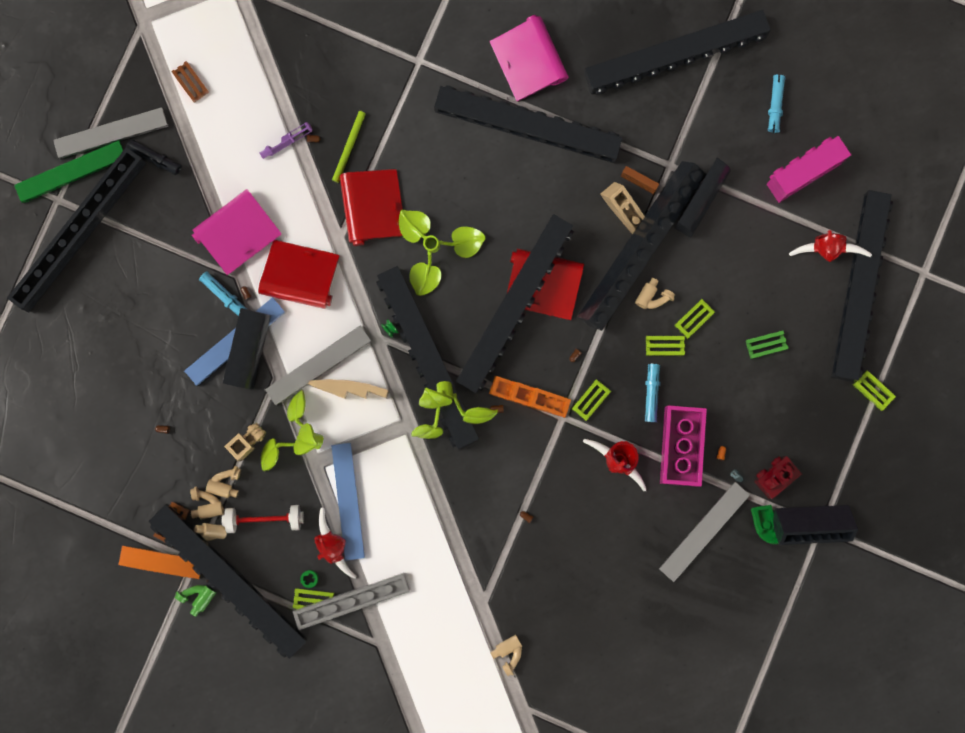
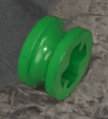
[381,319,399,338]
[300,570,319,588]

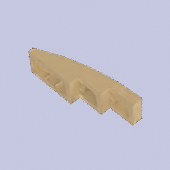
[308,379,389,399]

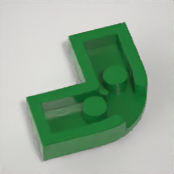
[751,505,779,544]

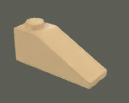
[601,182,645,234]

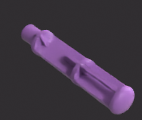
[259,122,312,159]

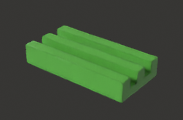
[746,331,788,359]

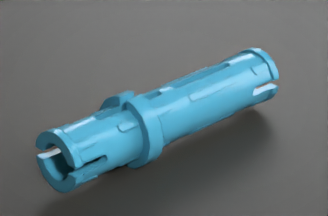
[768,75,785,133]
[199,271,247,316]
[645,364,661,422]

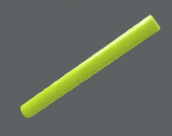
[332,111,366,183]

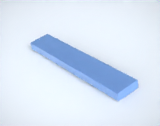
[185,297,285,386]
[331,443,365,561]

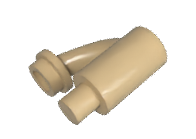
[635,278,675,309]
[206,466,241,498]
[190,487,224,520]
[194,523,227,541]
[490,634,522,676]

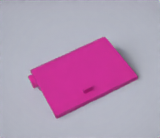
[490,15,569,102]
[192,189,282,275]

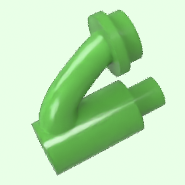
[175,585,217,617]

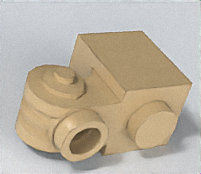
[224,423,266,461]

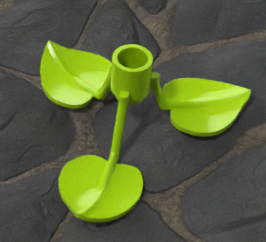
[399,210,485,296]
[411,381,498,439]
[261,390,324,472]

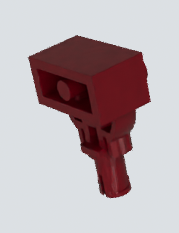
[754,456,802,499]

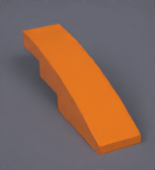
[489,376,571,418]
[118,545,200,579]

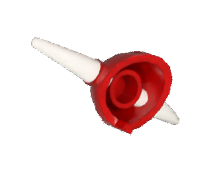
[789,230,872,262]
[583,439,646,491]
[315,507,357,579]

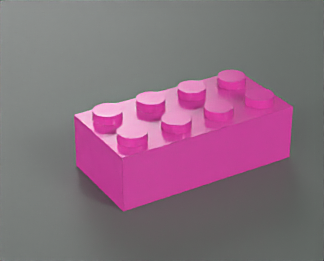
[767,136,851,203]
[660,406,707,487]

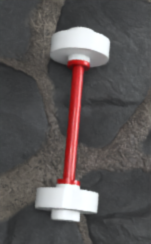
[222,505,304,533]

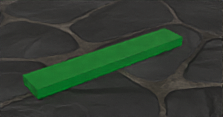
[14,140,124,203]

